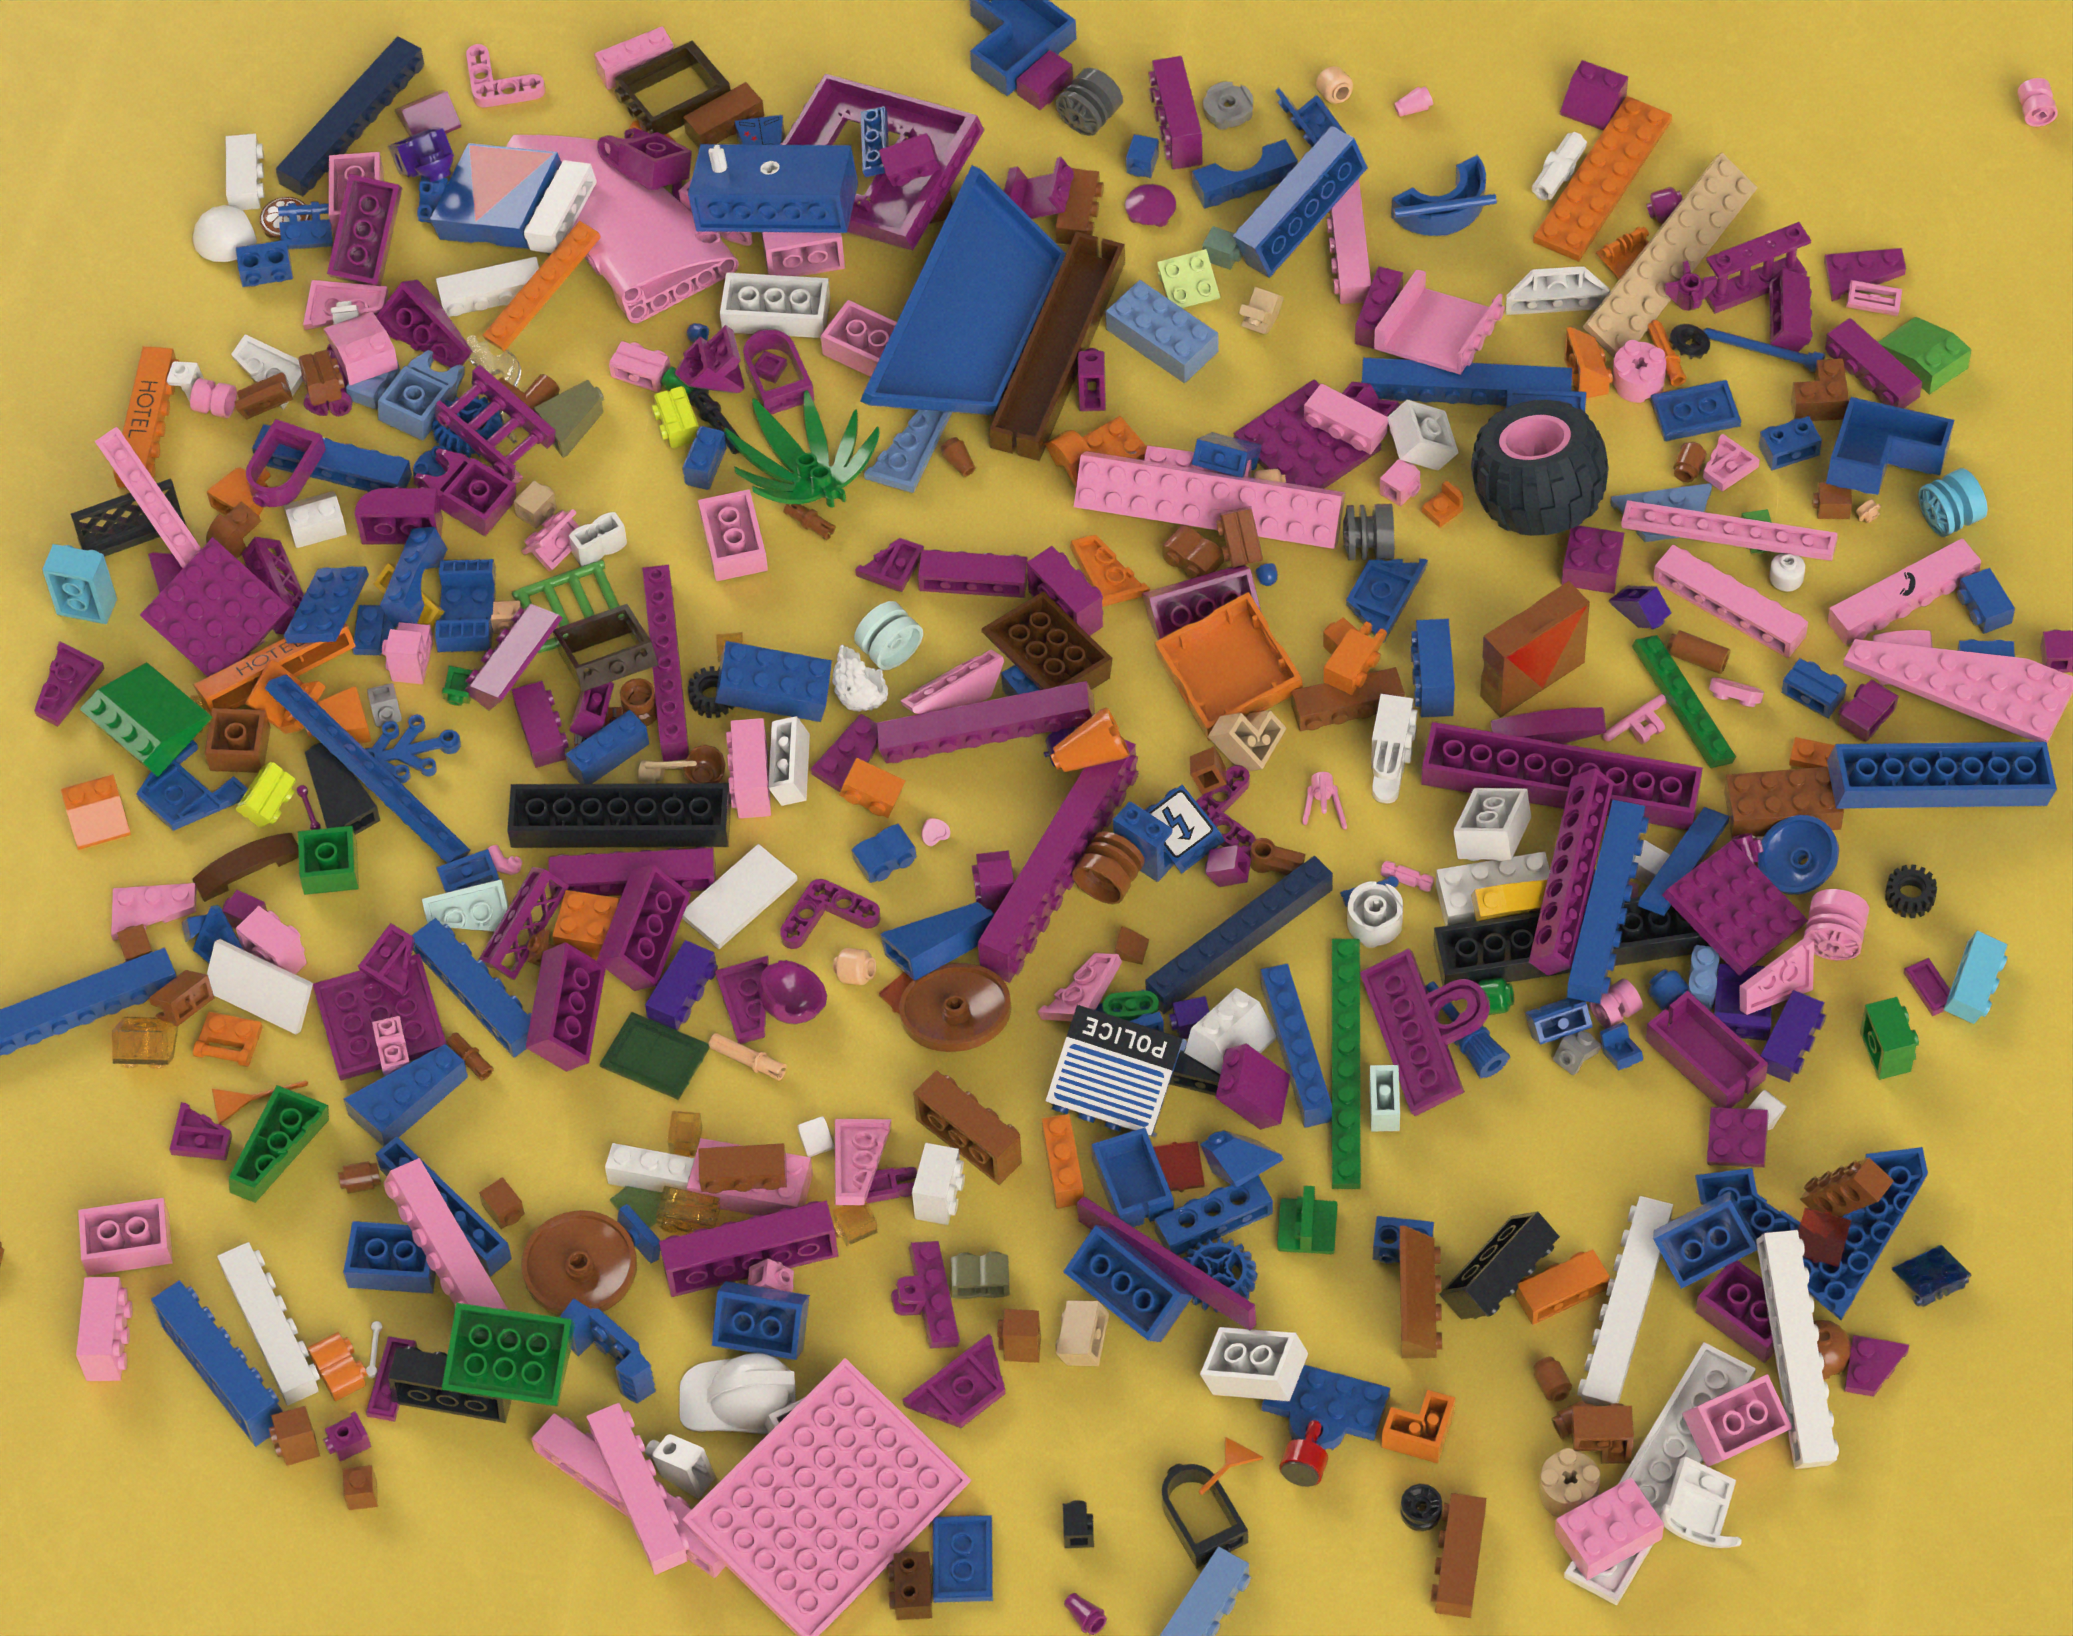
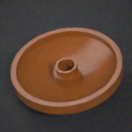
[899,963,1012,1052]
[522,1210,637,1316]

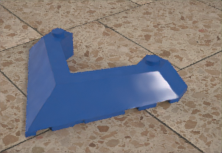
[1695,1147,1928,1320]

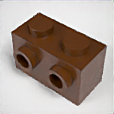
[888,1551,932,1620]

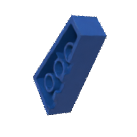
[344,1044,468,1147]

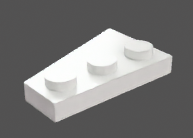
[231,334,303,410]

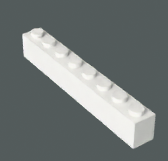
[1577,1196,1673,1406]
[1756,1230,1839,1469]

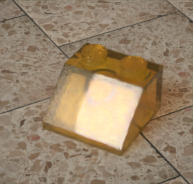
[112,1017,178,1069]

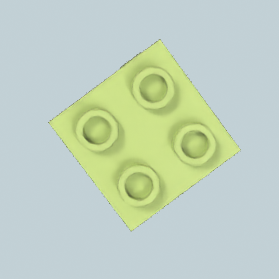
[1157,249,1221,308]

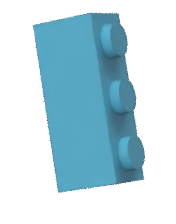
[1944,931,2008,1024]

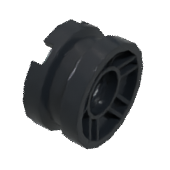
[1400,1484,1442,1531]

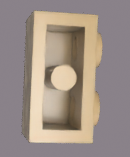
[1055,1301,1109,1366]

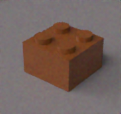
[205,708,271,773]

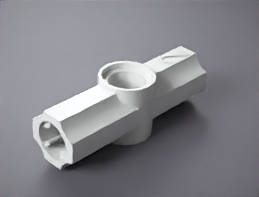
[1532,132,1587,201]

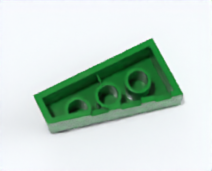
[229,1085,329,1203]

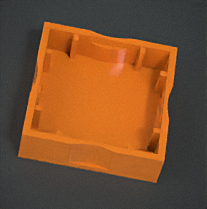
[1154,592,1303,741]

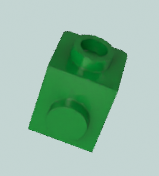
[442,666,473,706]

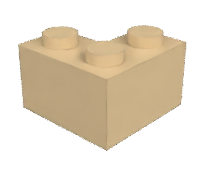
[1208,710,1287,771]

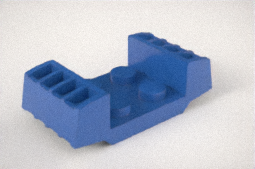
[435,559,496,653]
[560,1299,656,1404]

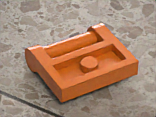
[193,1011,263,1067]

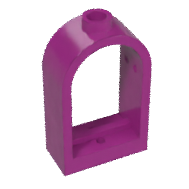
[743,330,815,415]
[246,419,326,507]

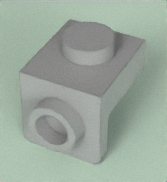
[1553,1031,1602,1075]

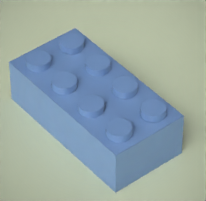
[1106,280,1218,383]

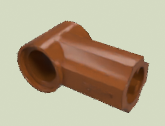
[1250,838,1306,875]

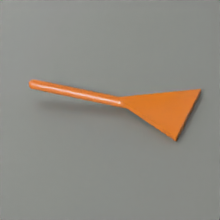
[212,1081,308,1124]
[1199,1437,1263,1495]

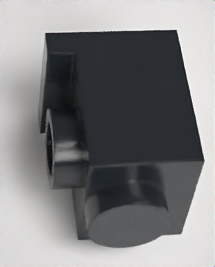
[1063,1500,1094,1548]

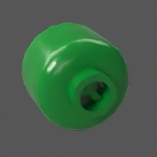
[1478,977,1515,1015]

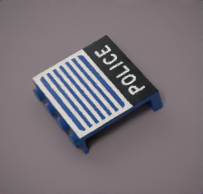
[1046,1005,1188,1138]

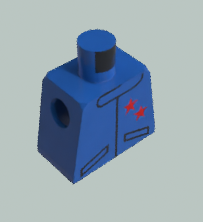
[735,115,785,145]

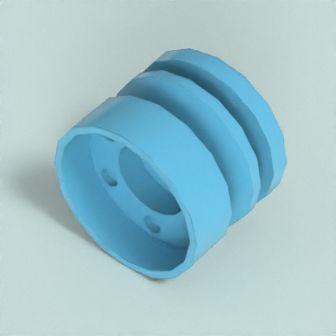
[1918,468,1988,537]

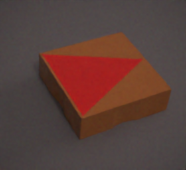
[1480,581,1590,718]

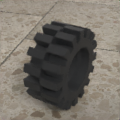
[688,666,735,718]
[1885,865,1937,919]

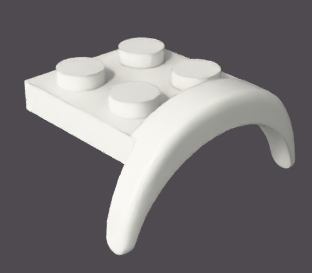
[1660,1457,1742,1548]

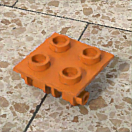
[1596,227,1649,280]

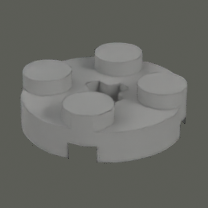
[1203,82,1253,130]

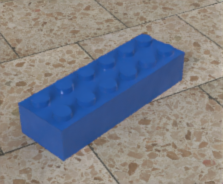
[1233,126,1368,278]
[151,1280,283,1447]

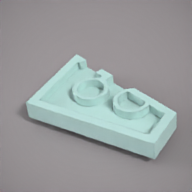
[422,879,509,932]

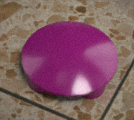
[1125,184,1176,227]

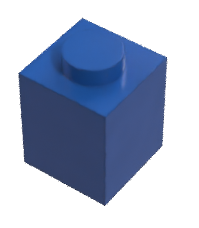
[1126,134,1159,178]

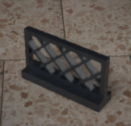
[70,479,186,557]

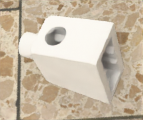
[645,1434,716,1499]

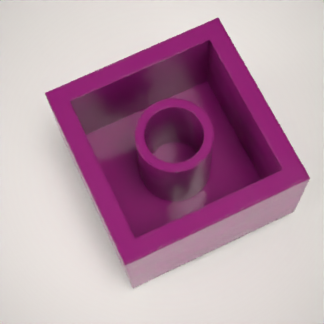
[1562,525,1624,594]

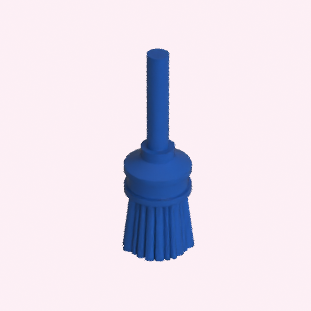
[1426,981,1510,1078]

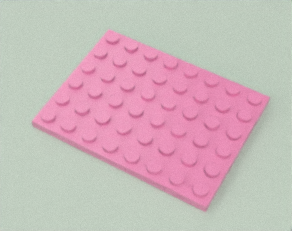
[681,1358,971,1636]

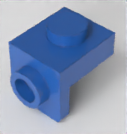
[1600,1022,1643,1071]

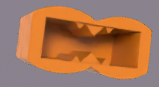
[307,1332,368,1402]

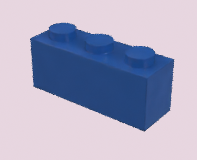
[565,710,649,784]

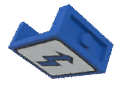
[1145,784,1225,874]

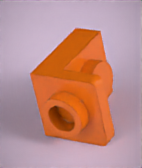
[1422,480,1464,528]

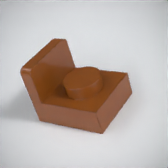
[527,928,557,967]

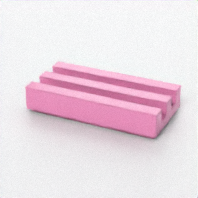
[1846,280,1902,316]

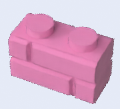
[609,341,671,392]

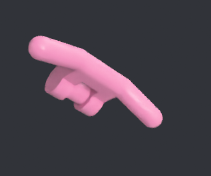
[1603,694,1667,744]

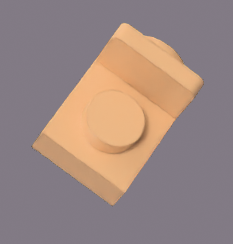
[491,601,521,634]

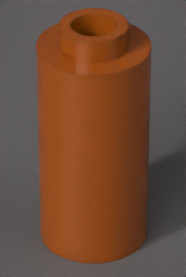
[1667,630,1731,674]

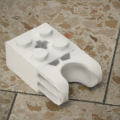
[1371,694,1418,803]

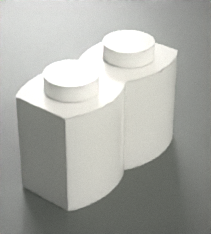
[569,512,627,566]

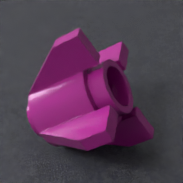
[1664,261,1717,311]

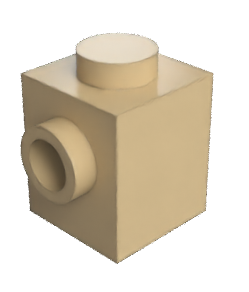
[514,481,557,529]

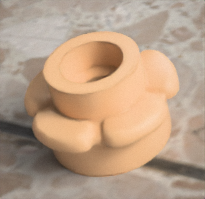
[1855,499,1881,523]

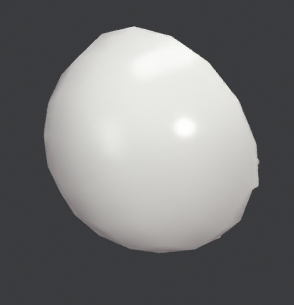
[192,205,257,262]

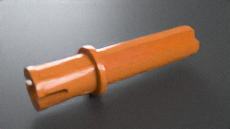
[1648,320,1687,386]

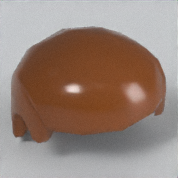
[683,745,726,783]

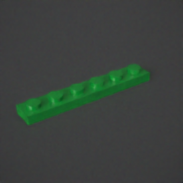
[1632,635,1736,768]

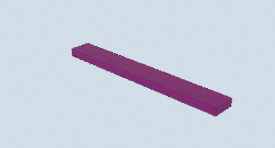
[1077,1197,1256,1331]

